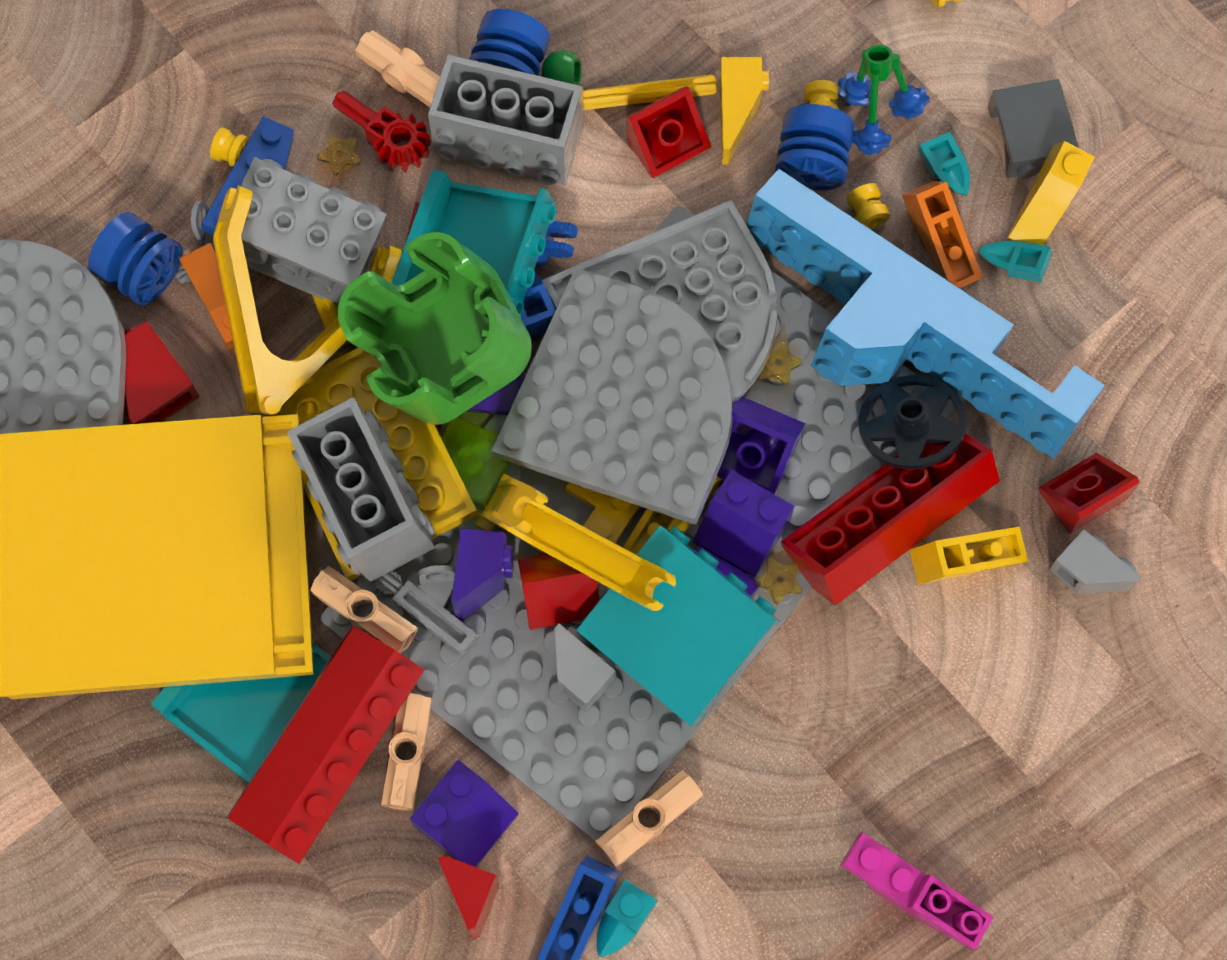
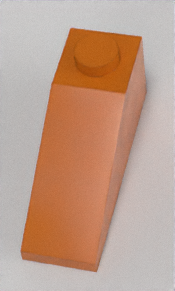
[902,181,982,289]
[179,243,234,351]

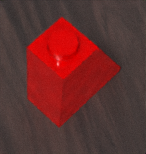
[124,321,200,424]

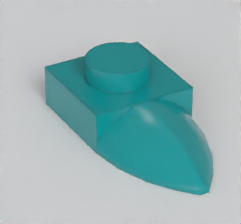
[918,132,970,196]
[979,241,1053,282]
[597,879,657,957]

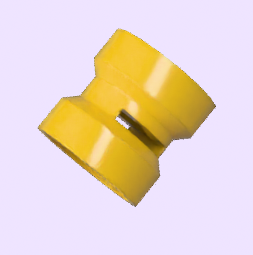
[804,80,839,110]
[846,183,891,230]

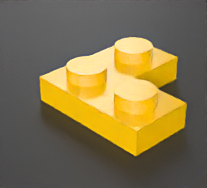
[566,482,641,544]

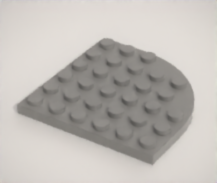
[542,200,777,405]
[0,240,126,434]
[491,267,733,525]

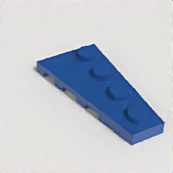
[202,116,294,235]

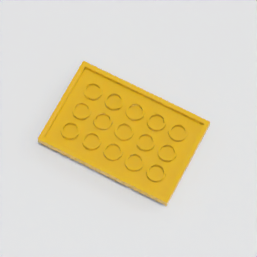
[270,347,480,581]

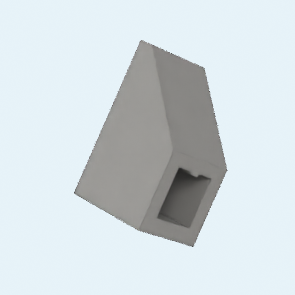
[1049,529,1141,594]
[554,624,616,712]

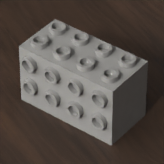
[428,54,583,185]
[241,157,387,306]
[287,397,436,582]

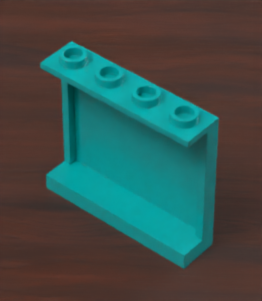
[392,170,557,317]
[576,525,780,726]
[151,642,331,783]

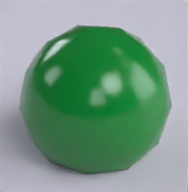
[541,49,582,85]

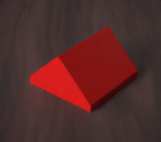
[626,86,712,178]
[1038,452,1139,535]
[518,554,600,630]
[437,855,499,940]

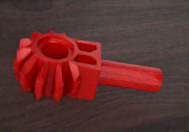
[332,91,431,173]

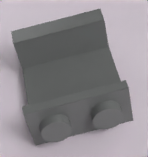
[987,79,1079,179]

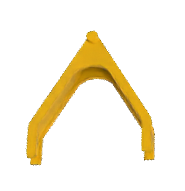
[213,185,402,415]
[475,474,676,611]

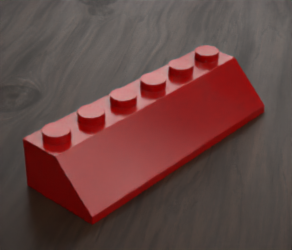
[780,433,1000,606]
[226,625,424,864]

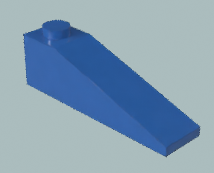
[537,856,621,960]

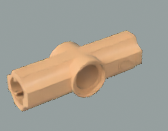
[355,30,440,107]
[309,566,418,653]
[381,693,432,811]
[595,770,703,869]

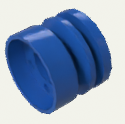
[469,9,550,76]
[775,104,855,191]
[88,212,183,306]

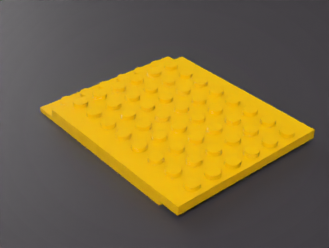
[0,414,314,700]

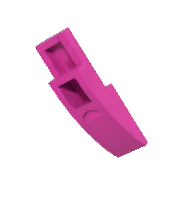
[840,833,994,950]

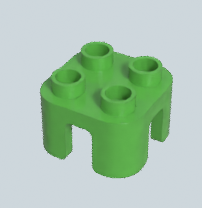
[338,232,532,425]

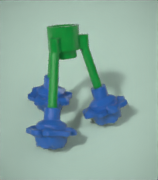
[838,45,930,155]

